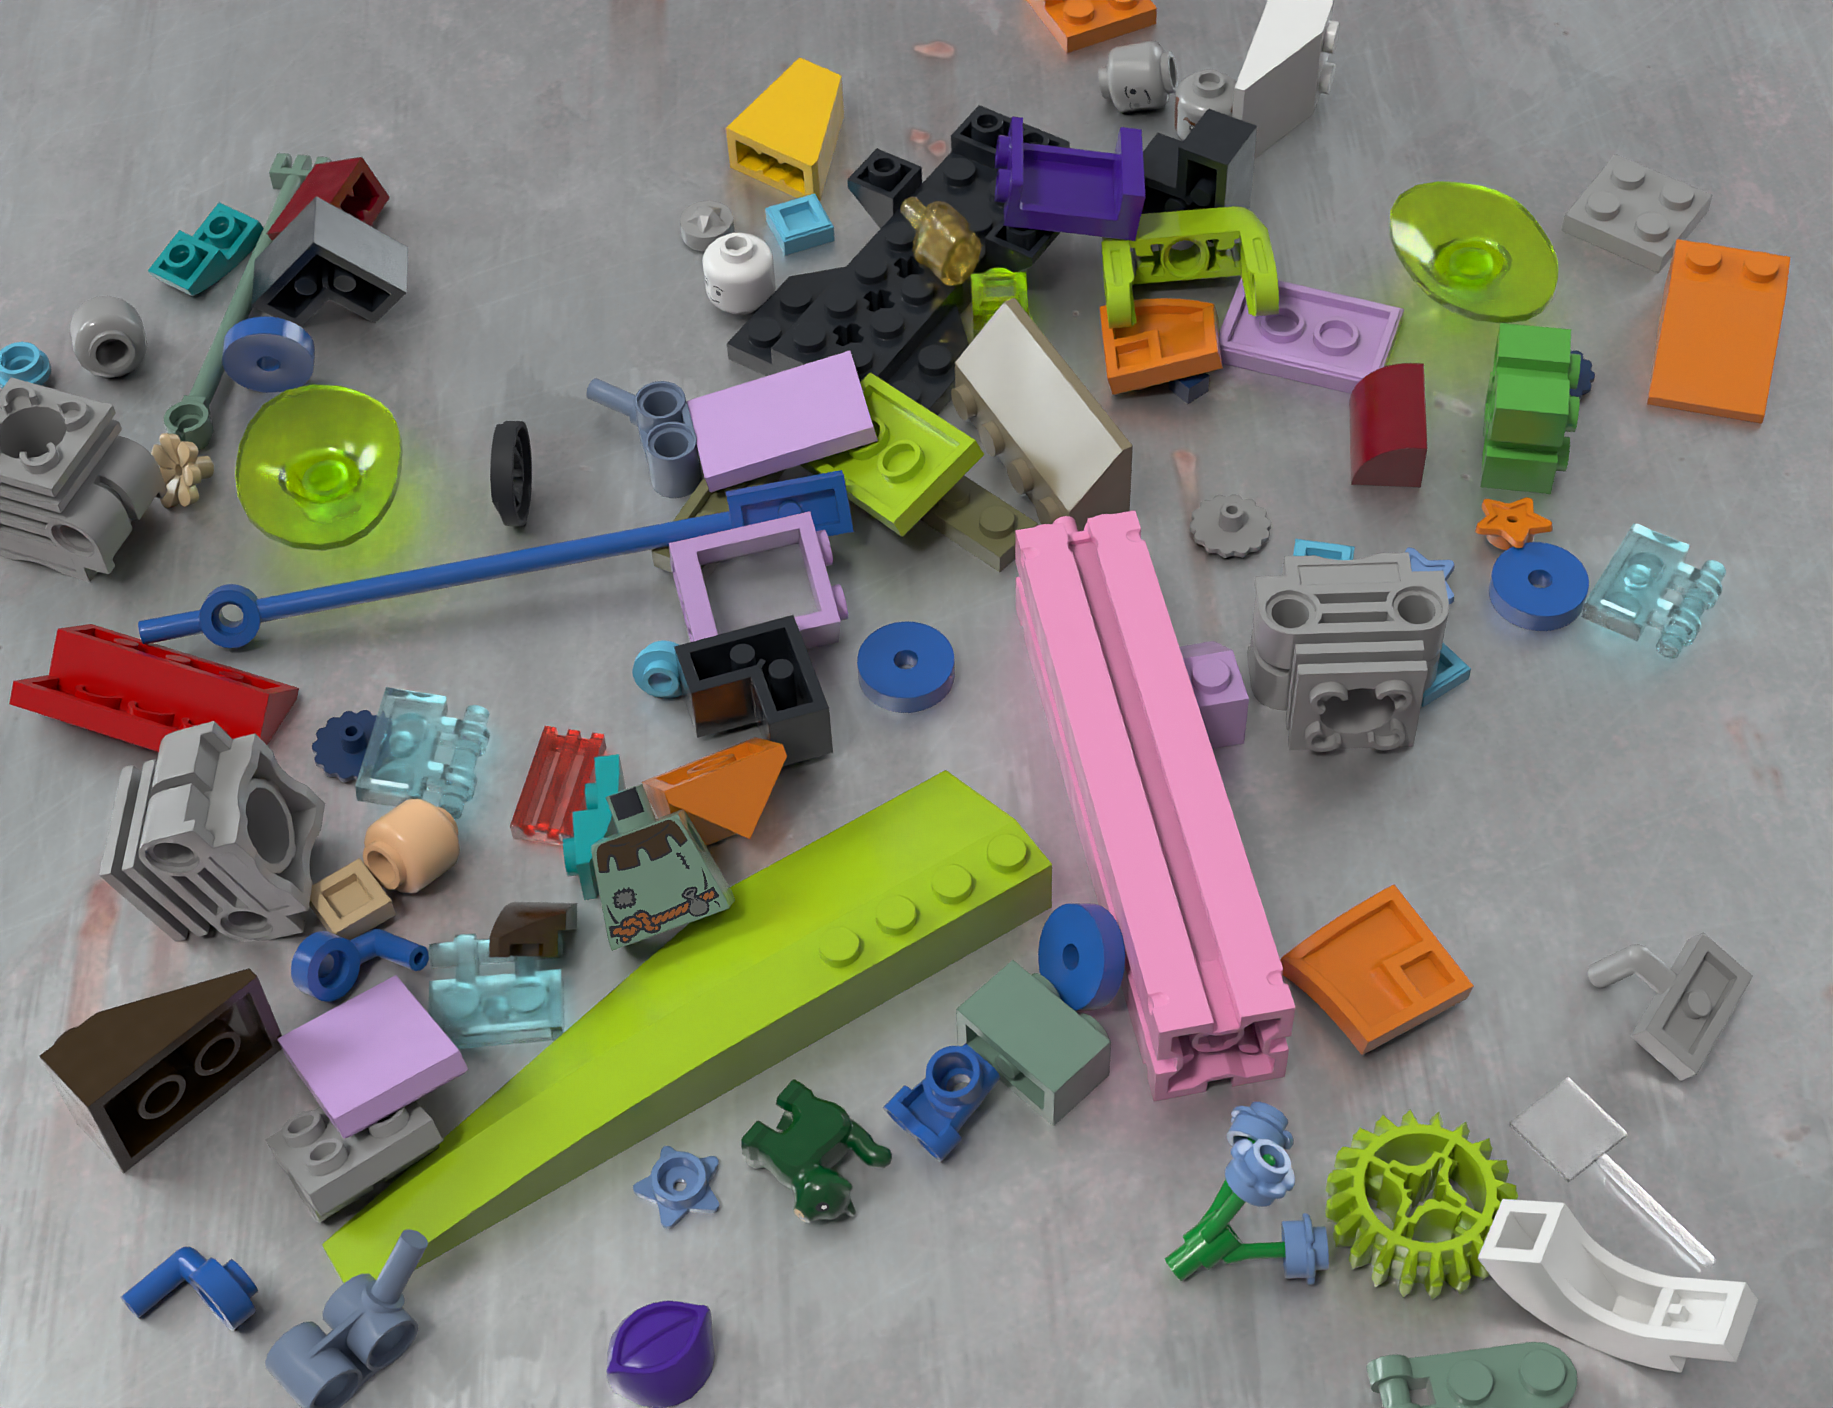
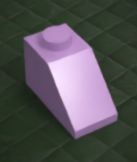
[1180,641,1249,749]

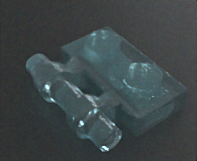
[1581,523,1726,659]
[355,687,490,820]
[428,932,565,1049]

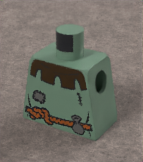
[591,783,735,951]

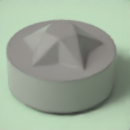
[680,201,735,252]

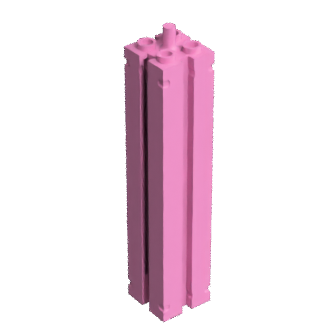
[1015,510,1295,1101]

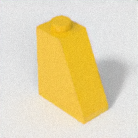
[726,57,844,201]

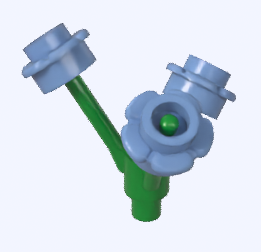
[1164,1101,1329,1285]

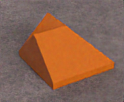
[641,737,787,846]

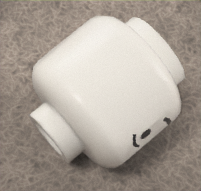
[703,233,776,315]

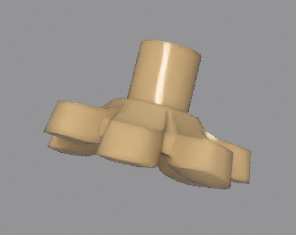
[151,433,214,508]

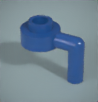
[291,929,429,1002]
[121,1247,258,1331]

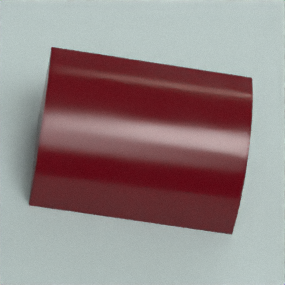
[266,157,390,241]
[1349,363,1427,488]

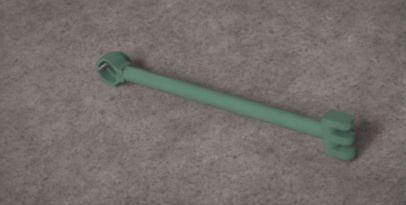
[164,153,332,451]

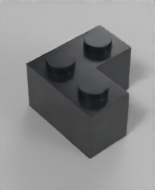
[1141,108,1257,243]
[251,196,408,327]
[674,615,833,767]

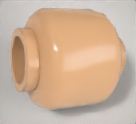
[363,799,460,893]

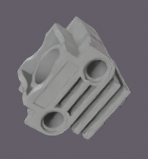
[0,377,168,582]
[1247,552,1449,752]
[99,721,325,942]

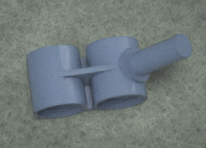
[586,378,702,498]
[265,1229,428,1408]

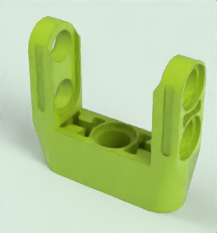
[1101,206,1279,329]

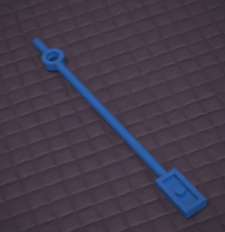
[138,470,854,648]

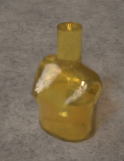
[901,197,981,286]

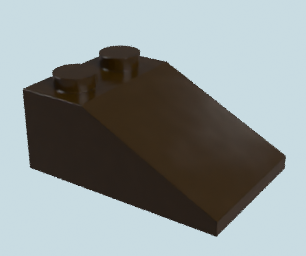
[39,968,282,1174]

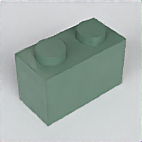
[956,960,1111,1126]

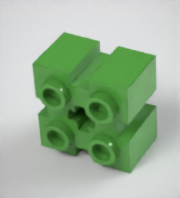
[1480,323,1581,494]

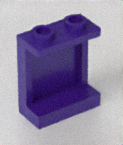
[995,116,1145,241]

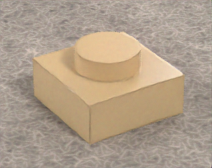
[309,858,396,940]

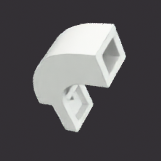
[1478,1199,1758,1372]

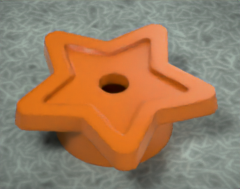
[1475,497,1553,550]

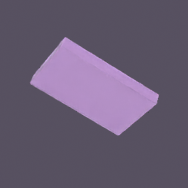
[1219,278,1404,394]
[687,351,878,492]
[277,975,468,1139]

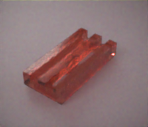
[510,726,606,846]

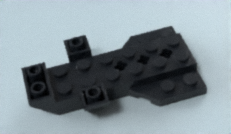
[727,105,1070,416]

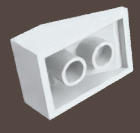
[1232,0,1340,159]

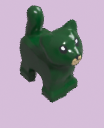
[741,1079,892,1223]

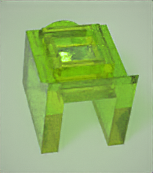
[971,267,1029,340]

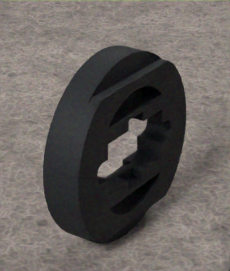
[490,421,532,526]

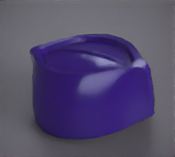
[606,1300,715,1408]

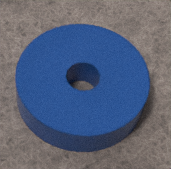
[222,317,315,393]
[1489,542,1589,631]
[857,621,955,713]
[1038,903,1125,1011]

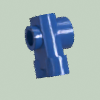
[883,1044,1001,1162]

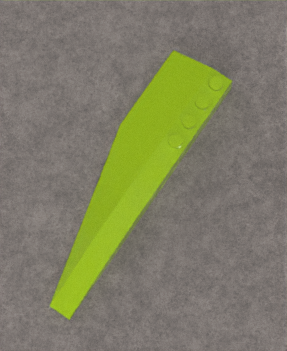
[322,770,1052,1284]

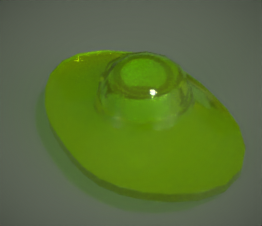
[1389,181,1558,324]
[235,384,403,551]

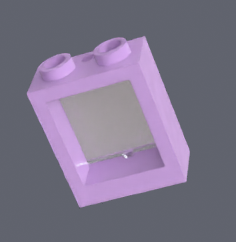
[669,512,848,649]

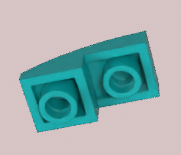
[148,202,264,296]
[563,754,626,900]

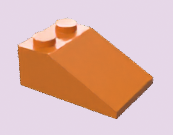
[1647,239,1790,424]

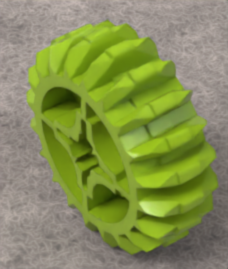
[1325,1109,1518,1300]

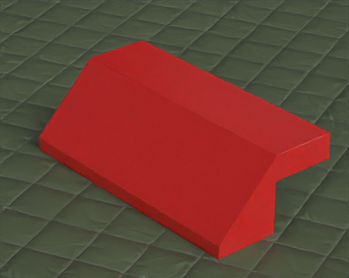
[9,624,299,752]

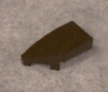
[489,902,577,958]

